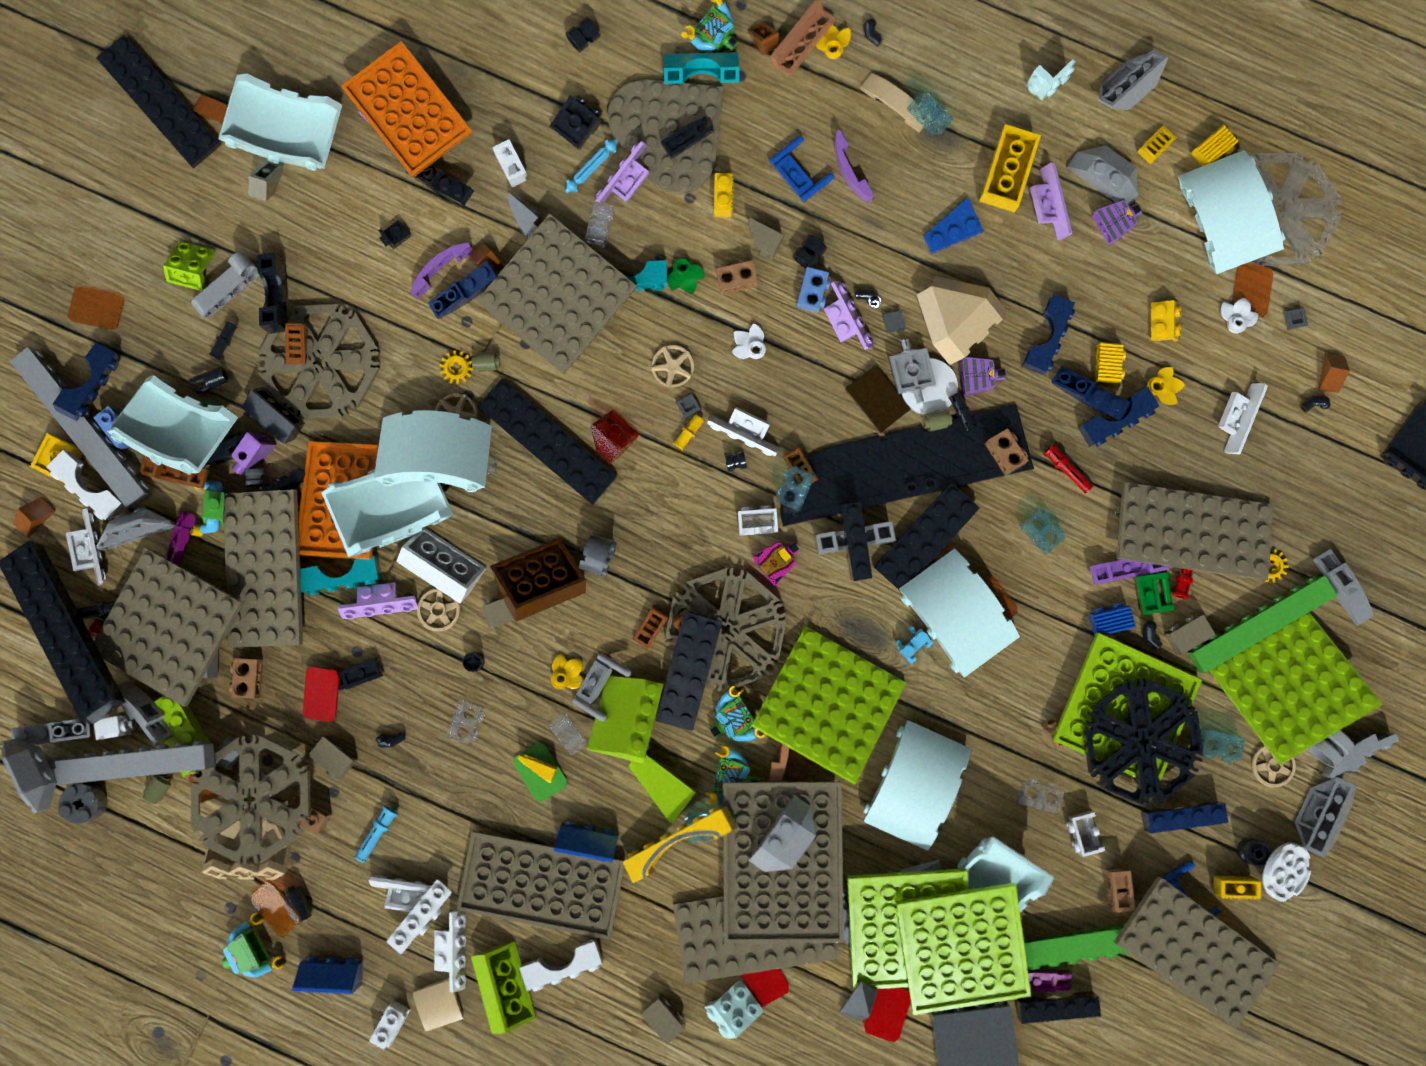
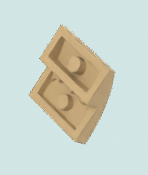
[413,978,463,1032]

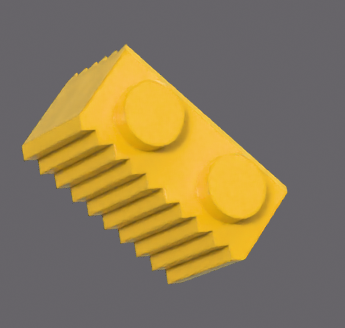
[1191,125,1238,166]
[714,173,734,217]
[1094,342,1126,384]
[1213,876,1261,900]

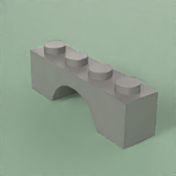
[814,521,896,555]

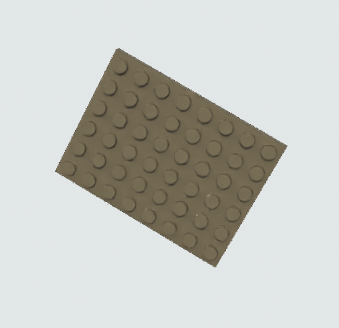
[723,781,843,943]

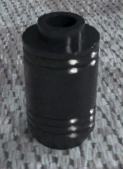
[281,885,312,923]

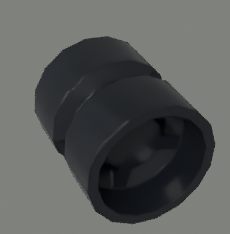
[565,17,601,53]
[792,234,827,269]
[1237,838,1272,867]

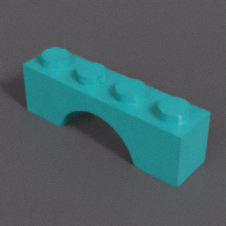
[664,53,739,84]
[627,260,668,291]
[300,556,382,596]

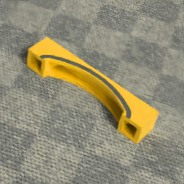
[623,806,738,883]

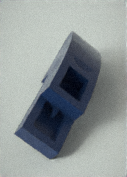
[428,260,499,319]
[1052,366,1130,420]

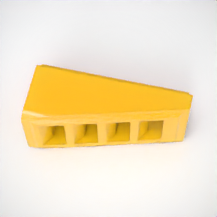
[1137,125,1177,165]
[518,753,558,783]

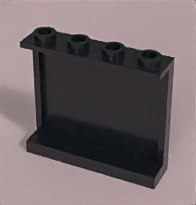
[1380,400,1426,490]

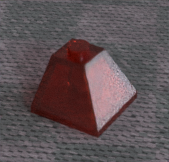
[591,409,640,464]

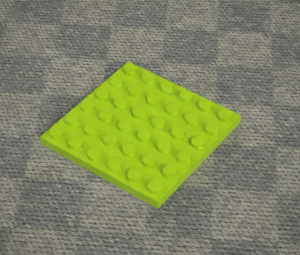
[1209,612,1383,766]
[751,626,906,785]
[1052,633,1202,783]
[847,868,968,990]
[896,883,1031,1015]

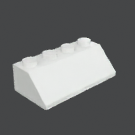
[397,527,486,604]

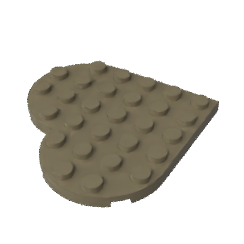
[608,79,723,194]

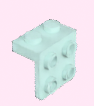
[1026,59,1076,100]
[705,981,763,1039]

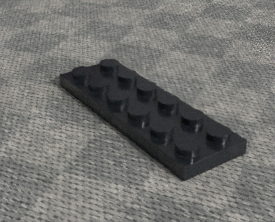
[874,482,980,591]
[656,610,723,731]

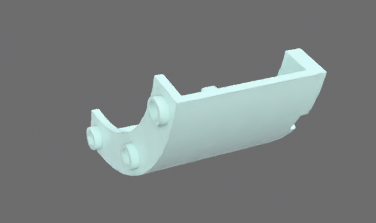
[218,74,342,171]
[1178,150,1285,274]
[107,375,238,475]
[374,410,492,492]
[321,469,453,557]
[899,548,1020,677]
[863,720,972,851]
[957,837,1054,913]

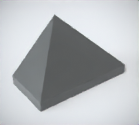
[840,980,878,1021]

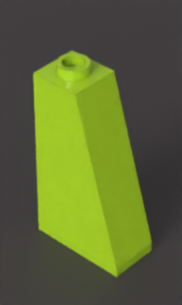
[628,754,696,824]

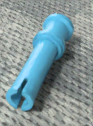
[354,805,399,863]

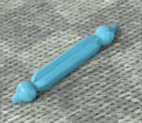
[565,139,618,193]

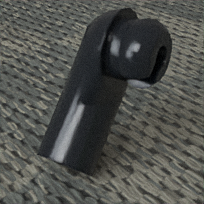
[864,19,883,47]
[1300,395,1331,412]
[1143,621,1163,650]

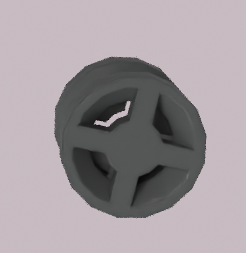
[244,469,265,487]

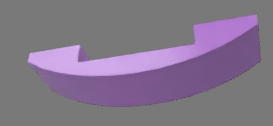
[835,130,874,203]
[410,243,473,300]
[1090,560,1169,585]

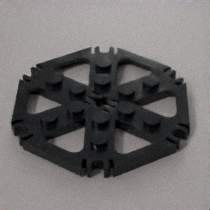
[1082,678,1204,806]

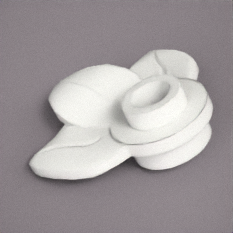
[1221,298,1258,333]
[732,324,766,359]

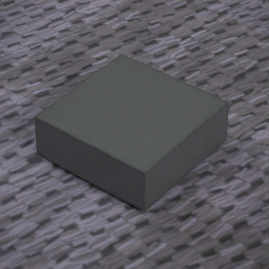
[1283,307,1308,330]
[882,310,906,334]
[675,393,701,419]

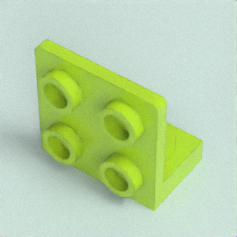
[163,241,215,291]

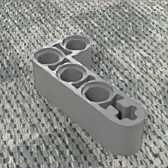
[191,251,259,319]

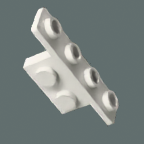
[1218,383,1268,454]
[707,407,780,456]
[66,508,106,586]
[369,875,431,912]
[387,880,452,954]
[434,910,466,992]

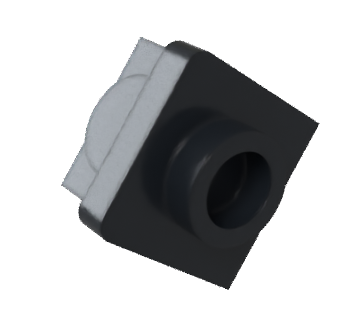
[378,220,411,250]

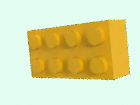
[979,124,1041,213]

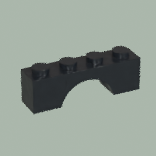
[257,252,287,334]
[839,501,873,581]
[1015,991,1101,1024]

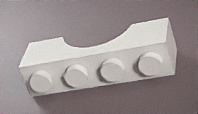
[46,450,125,520]
[520,938,603,992]

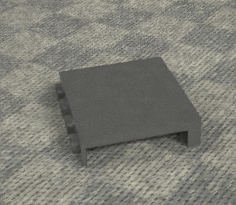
[930,1001,1019,1066]

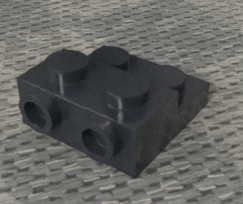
[549,95,604,150]

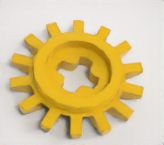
[439,351,473,384]
[1265,549,1289,583]

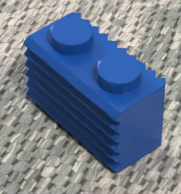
[1088,602,1136,637]

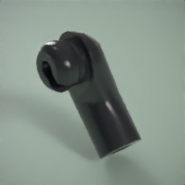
[855,290,881,308]
[376,731,406,748]

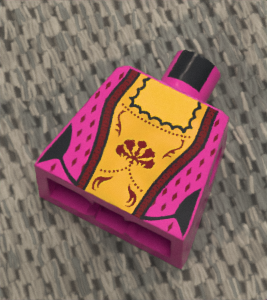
[752,542,800,586]

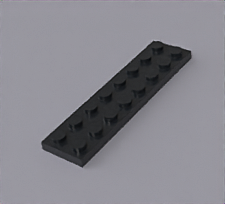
[96,34,222,169]
[477,378,617,505]

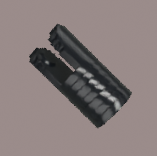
[188,366,228,394]

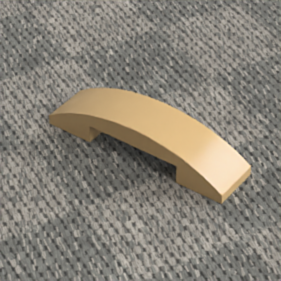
[860,73,931,133]

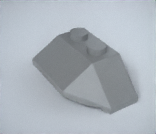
[1099,50,1168,110]
[1066,145,1139,207]
[96,508,176,551]
[1,739,57,814]
[1295,777,1357,858]
[749,795,816,872]

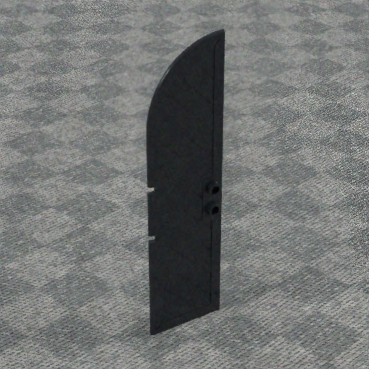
[781,404,1034,527]

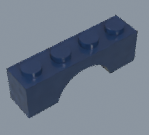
[1022,294,1075,376]
[53,342,119,421]
[1078,387,1159,447]
[1141,801,1229,834]

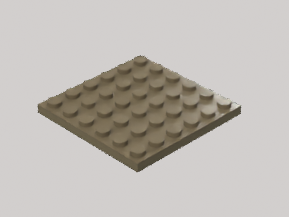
[477,214,637,374]
[94,548,244,707]

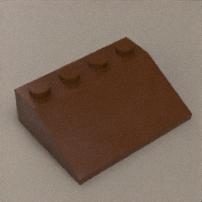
[490,538,586,622]

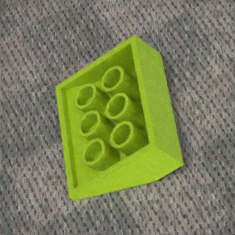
[587,676,664,764]

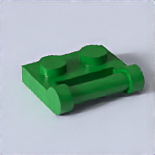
[1135,572,1176,615]

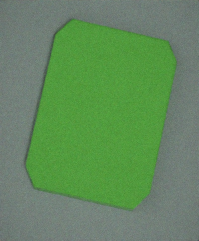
[514,742,567,802]

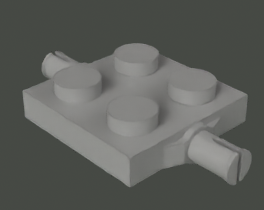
[889,339,936,403]

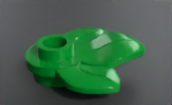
[668,258,705,294]

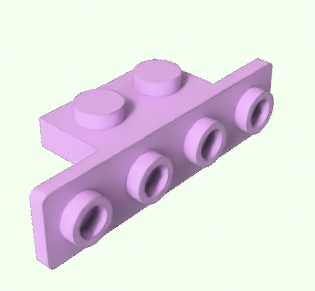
[595,141,650,206]
[1030,162,1072,240]
[824,281,874,350]
[338,582,418,619]

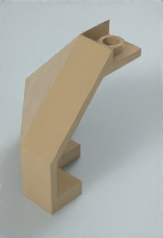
[916,276,1005,365]
[201,797,291,880]

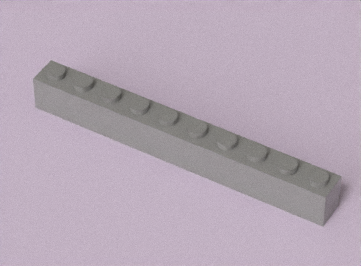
[10,347,151,509]
[48,741,215,785]

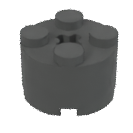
[579,532,617,577]
[59,782,108,824]

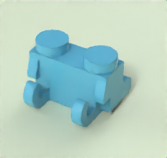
[895,626,933,664]

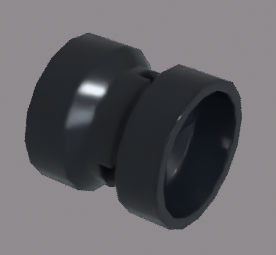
[724,450,747,472]
[462,653,485,672]

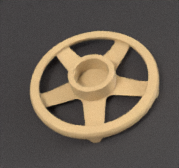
[651,345,694,387]
[435,393,477,419]
[417,588,460,632]
[1251,745,1296,787]

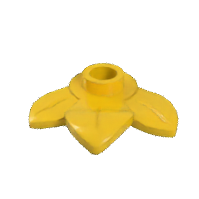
[814,24,851,59]
[1147,367,1185,405]
[551,654,584,689]

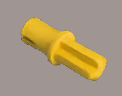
[673,415,704,451]

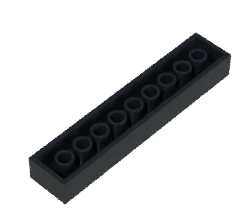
[0,540,126,724]

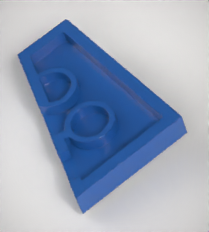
[923,197,984,254]

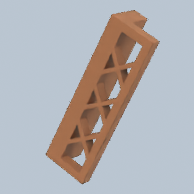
[770,0,836,77]

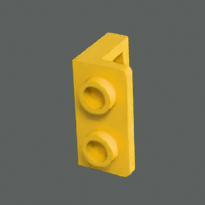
[1151,300,1182,341]

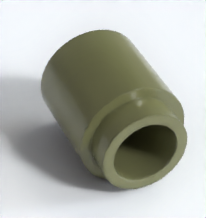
[472,351,500,372]
[922,409,952,432]
[142,774,171,804]

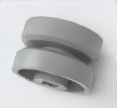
[1307,731,1355,769]

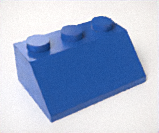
[553,821,619,863]
[292,956,363,994]

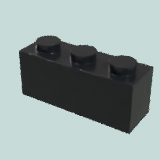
[241,387,305,444]

